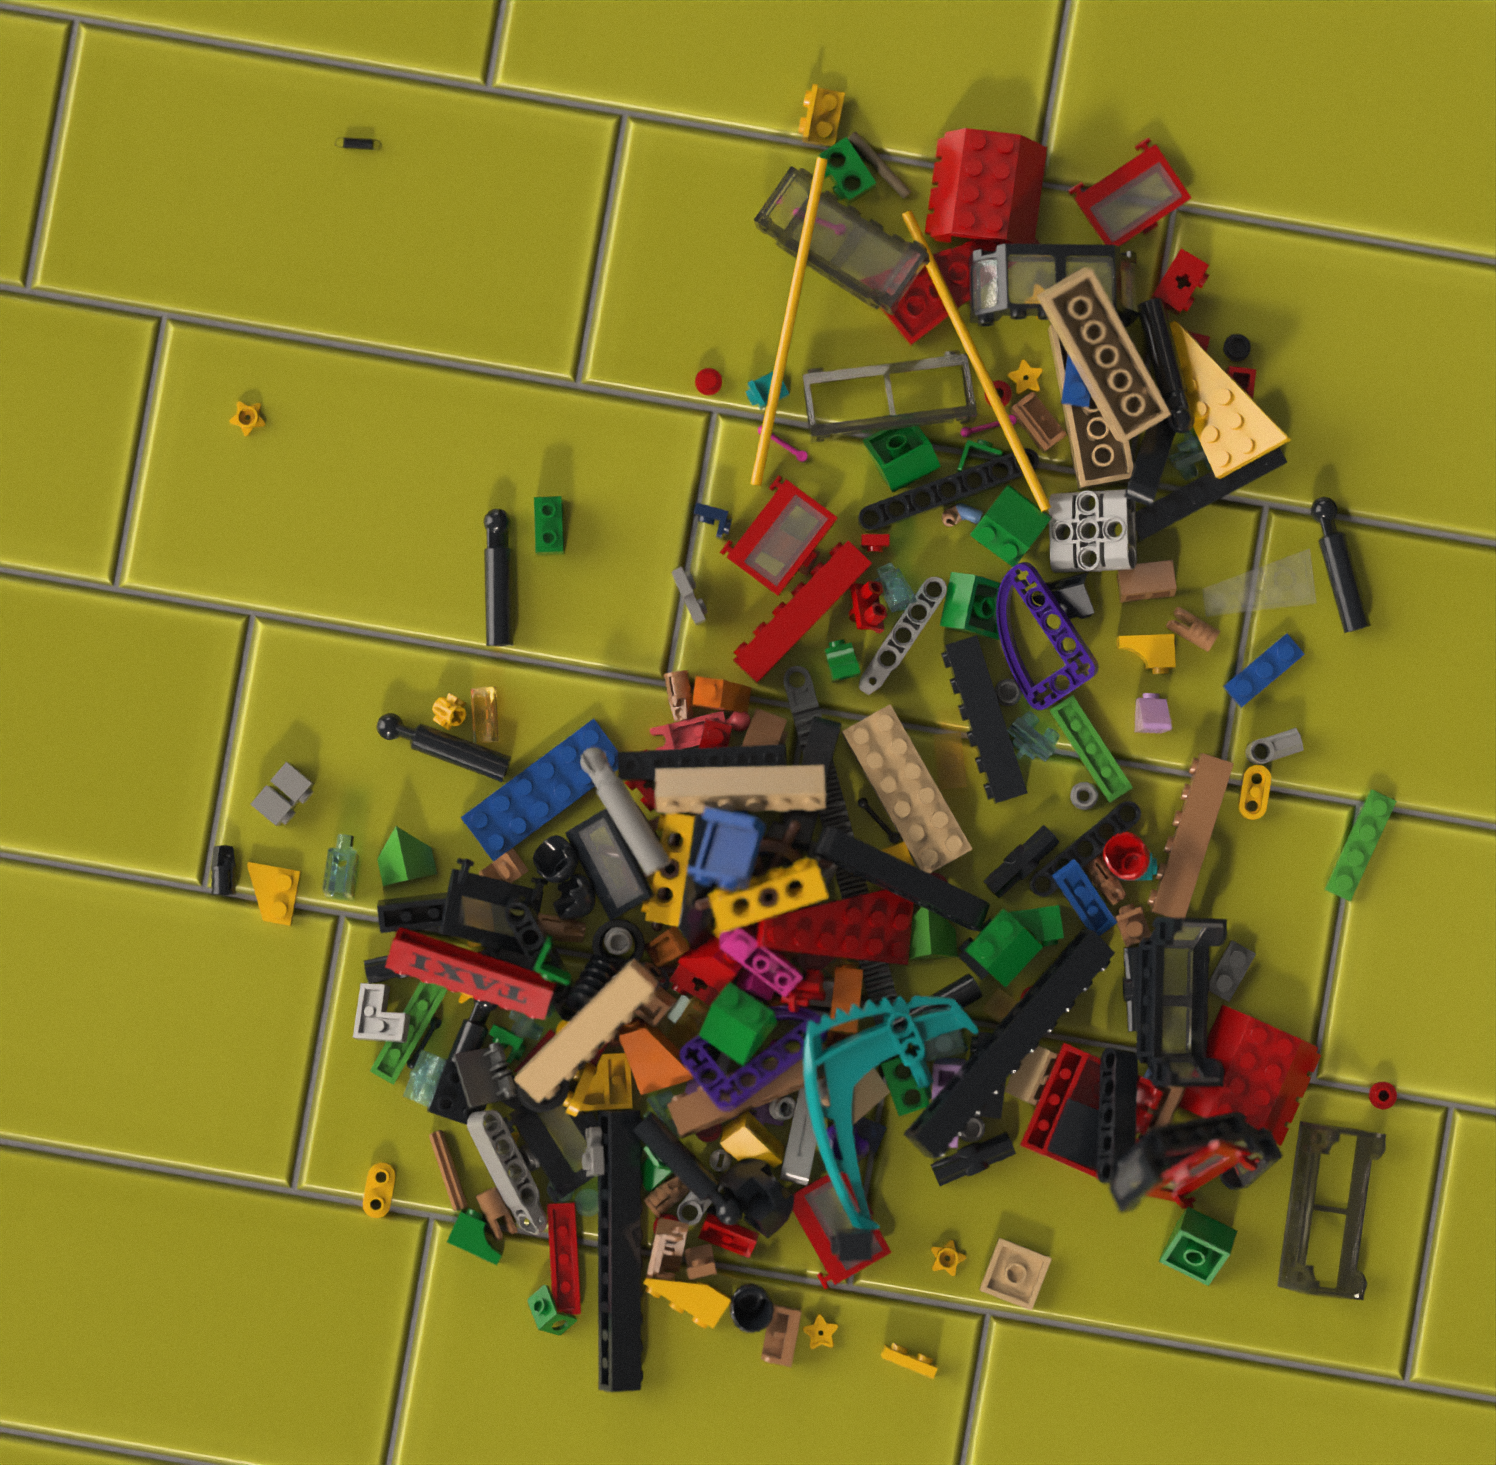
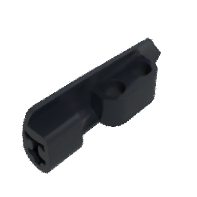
[678,814,716,950]

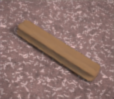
[429,1130,468,1211]

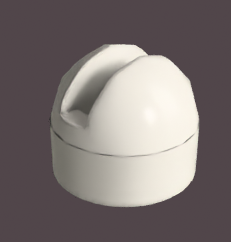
[709,1149,732,1172]

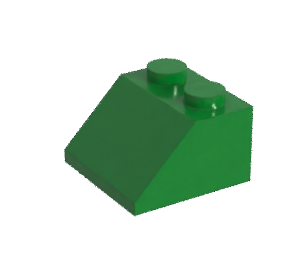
[862,414,941,493]
[970,484,1052,567]
[940,572,1001,640]
[965,909,1043,988]
[699,982,777,1067]
[1159,1206,1237,1286]

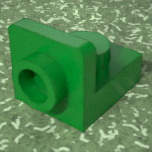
[489,1023,527,1064]

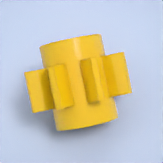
[432,693,466,730]

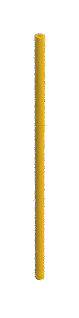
[750,157,828,486]
[902,210,1051,512]

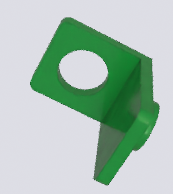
[956,439,1002,473]
[534,935,571,985]
[640,1145,672,1192]
[527,1285,577,1336]

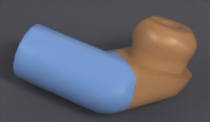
[942,503,983,527]

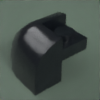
[718,1159,794,1239]

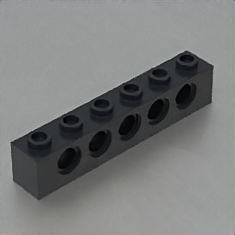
[617,744,787,782]

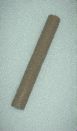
[848,132,911,199]

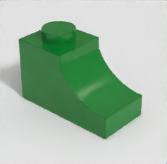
[824,639,861,683]
[1008,905,1064,946]
[447,1208,503,1265]

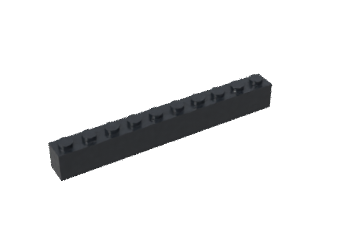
[903,929,1115,1160]
[598,1109,643,1393]

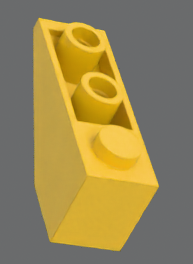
[643,1276,731,1329]

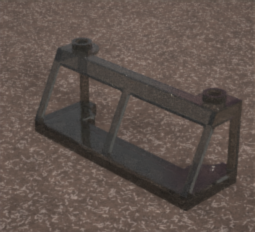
[802,350,977,443]
[1277,1121,1386,1300]

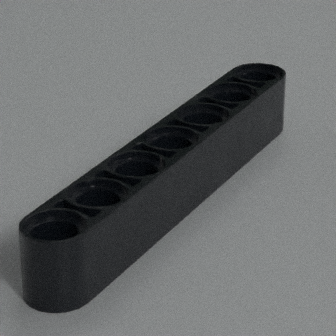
[858,448,1039,532]
[813,826,990,931]

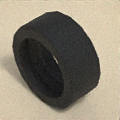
[592,919,645,972]
[514,1065,570,1113]

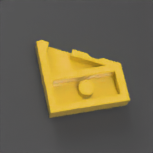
[247,862,301,926]
[579,1053,633,1111]

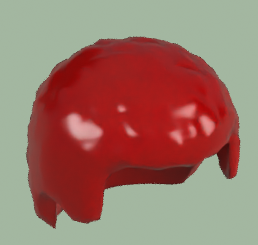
[1103,832,1150,880]

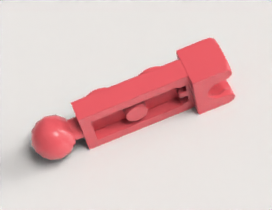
[649,711,751,750]

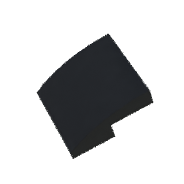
[1047,1098,1099,1170]

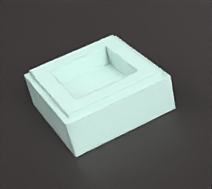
[667,995,692,1023]

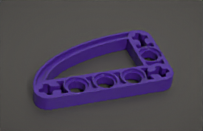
[996,562,1099,710]
[680,1006,828,1112]

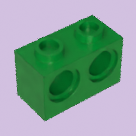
[818,137,876,205]
[534,496,565,555]
[880,1056,932,1117]

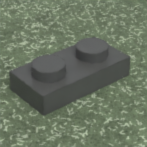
[1208,940,1256,1002]

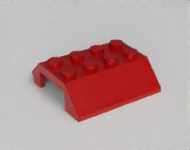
[925,128,1047,244]
[1179,1005,1321,1146]
[1020,1043,1163,1179]

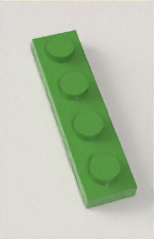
[1049,695,1133,803]
[1324,789,1397,901]
[370,981,448,1085]

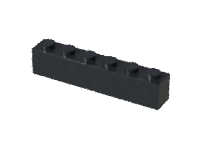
[1136,447,1287,543]
[941,635,1027,804]

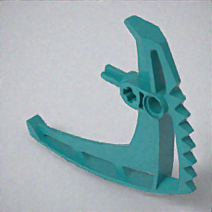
[803,995,978,1230]

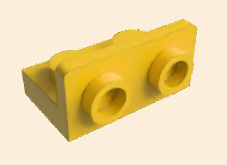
[798,84,845,147]

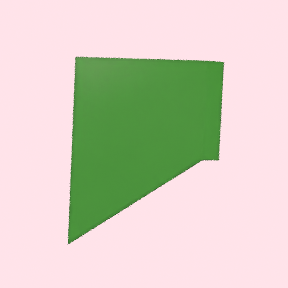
[377,826,437,886]
[909,907,958,960]

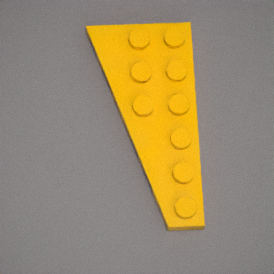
[1169,321,1292,479]

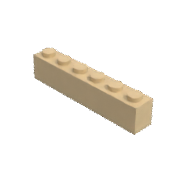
[656,765,825,814]
[514,959,658,1103]

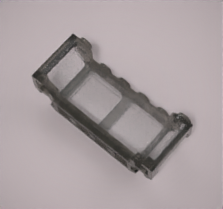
[754,166,930,315]

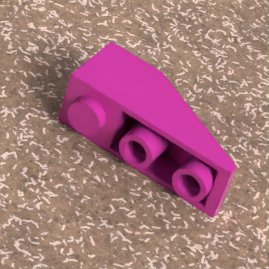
[720,924,803,997]

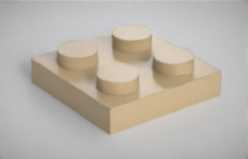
[979,1237,1052,1311]

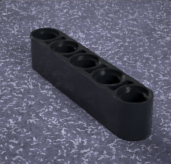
[1124,399,1176,507]
[782,716,841,851]
[1029,801,1141,897]
[505,895,578,1021]
[1097,1047,1138,1184]

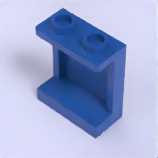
[687,807,766,891]

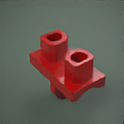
[849,581,887,634]
[776,968,826,1013]

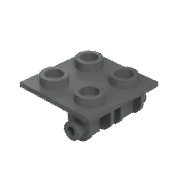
[453,1042,517,1107]

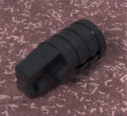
[211,845,236,895]

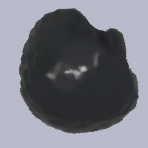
[532,835,579,883]
[553,874,596,920]
[729,1283,774,1333]

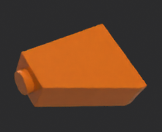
[692,676,751,713]
[826,964,863,1047]
[619,1018,693,1095]

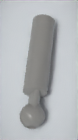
[580,748,671,876]

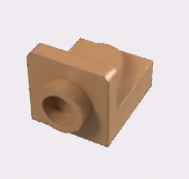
[479,848,529,883]
[1114,903,1151,947]
[684,1244,717,1280]

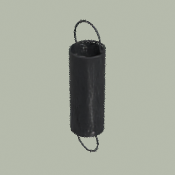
[335,138,381,150]

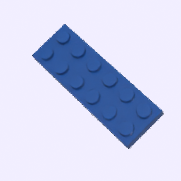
[461,719,618,862]

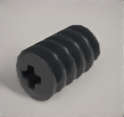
[565,954,618,1013]

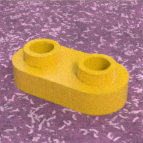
[1238,765,1271,820]
[562,1062,597,1117]
[363,1162,396,1218]

